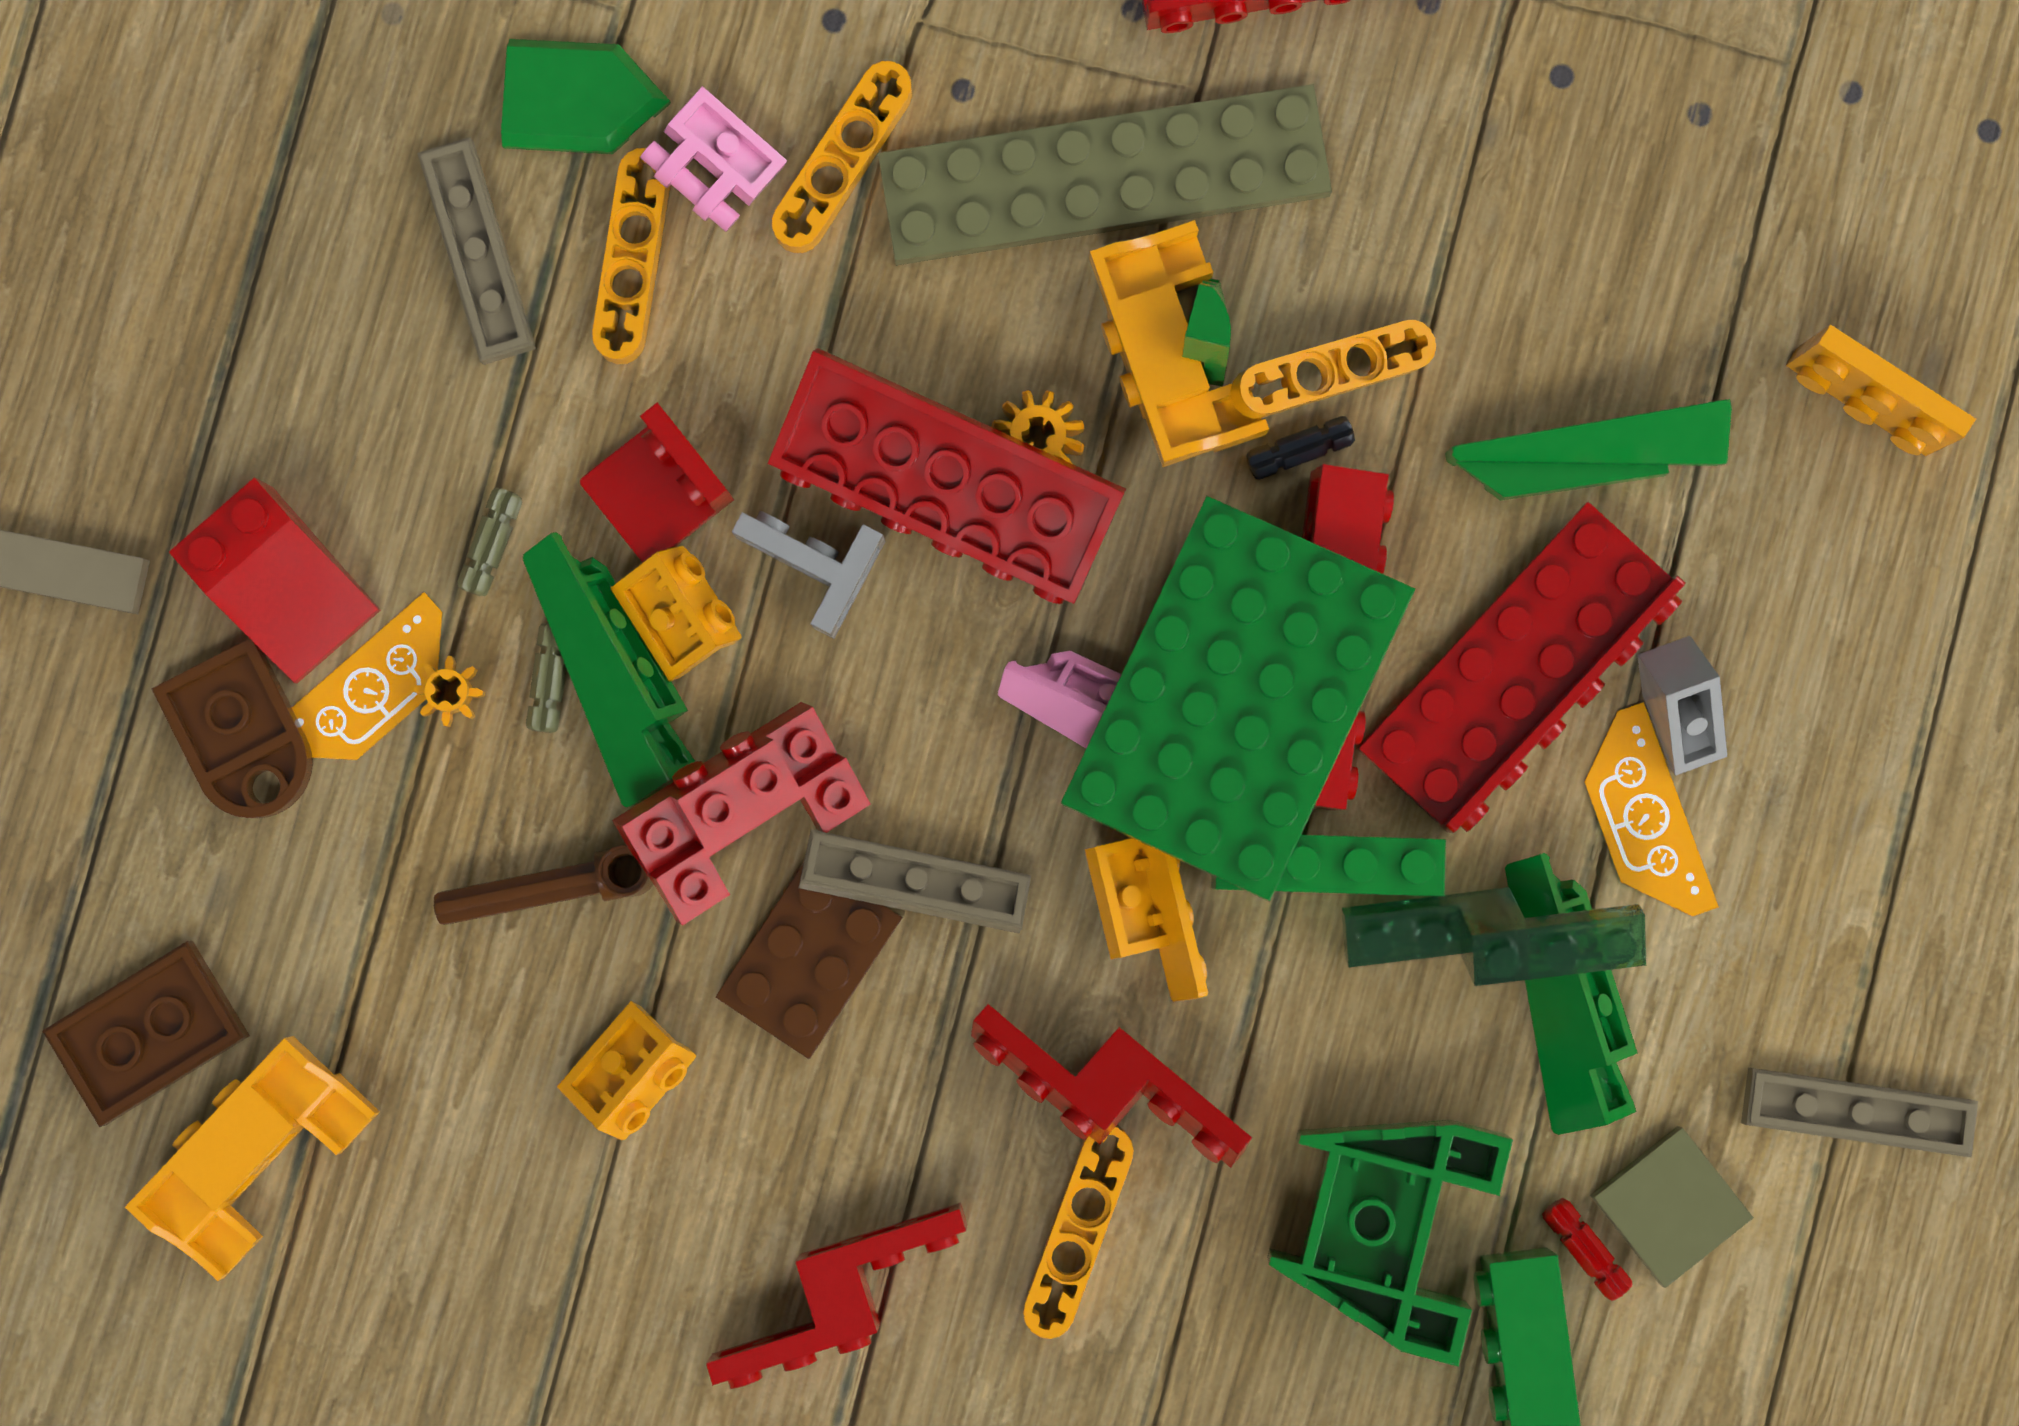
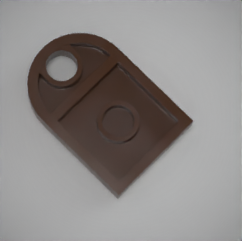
[152,638,313,818]

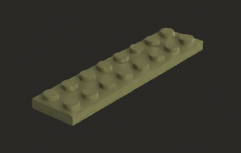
[878,84,1332,266]

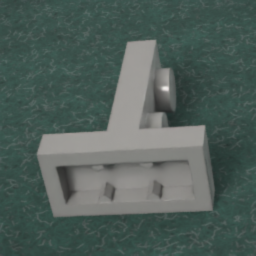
[732,511,886,639]

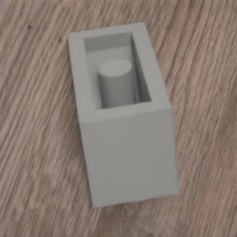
[1638,636,1727,776]

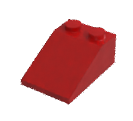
[169,477,381,684]

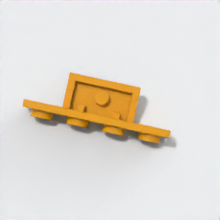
[1084,838,1208,1002]

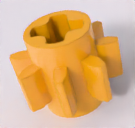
[412,656,486,727]

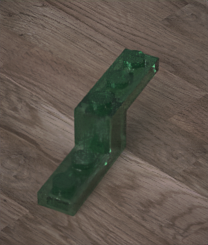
[1342,887,1646,986]

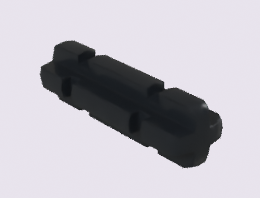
[1246,416,1355,480]

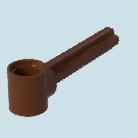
[433,845,654,925]

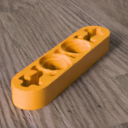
[772,61,912,253]
[592,148,670,364]
[1230,320,1436,418]
[1023,1126,1134,1339]

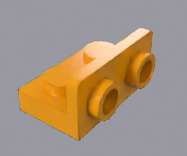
[610,546,742,682]
[557,1001,696,1140]

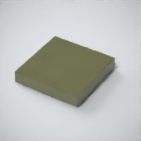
[1590,1126,1754,1288]

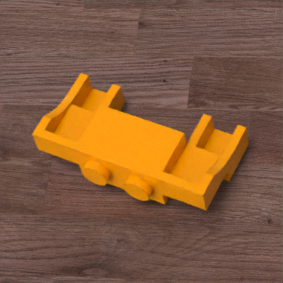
[1089,220,1269,467]

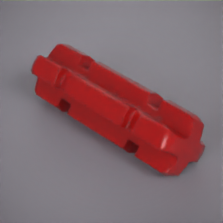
[1542,1198,1633,1301]

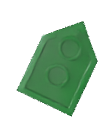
[501,39,671,154]

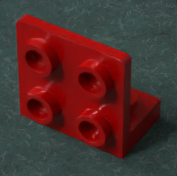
[580,402,734,563]

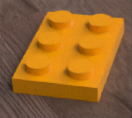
[1786,324,1976,456]

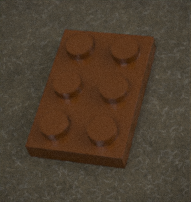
[715,863,903,1059]

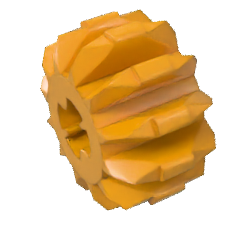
[991,390,1084,464]

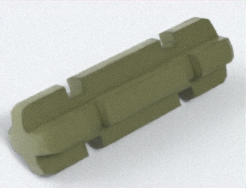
[457,488,522,596]
[526,623,566,733]

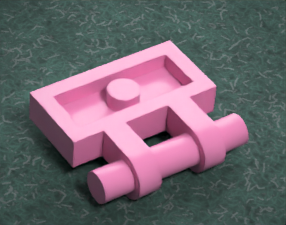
[640,86,787,232]

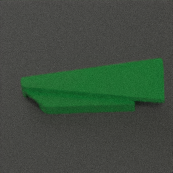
[1445,399,1732,501]
[523,532,696,808]
[1505,853,1638,1135]

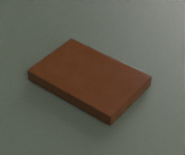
[42,941,250,1127]

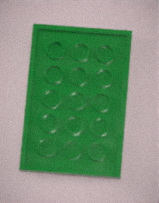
[1061,496,1416,902]

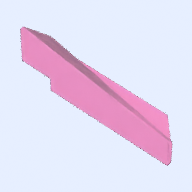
[998,651,1122,748]

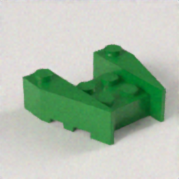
[1267,1120,1513,1367]

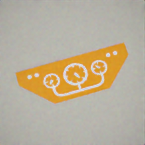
[292,592,442,760]
[1584,702,1719,917]

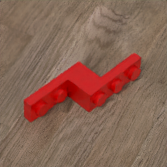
[971,1004,1253,1168]
[706,1203,968,1389]

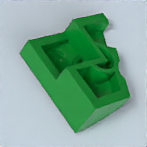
[1182,278,1231,387]

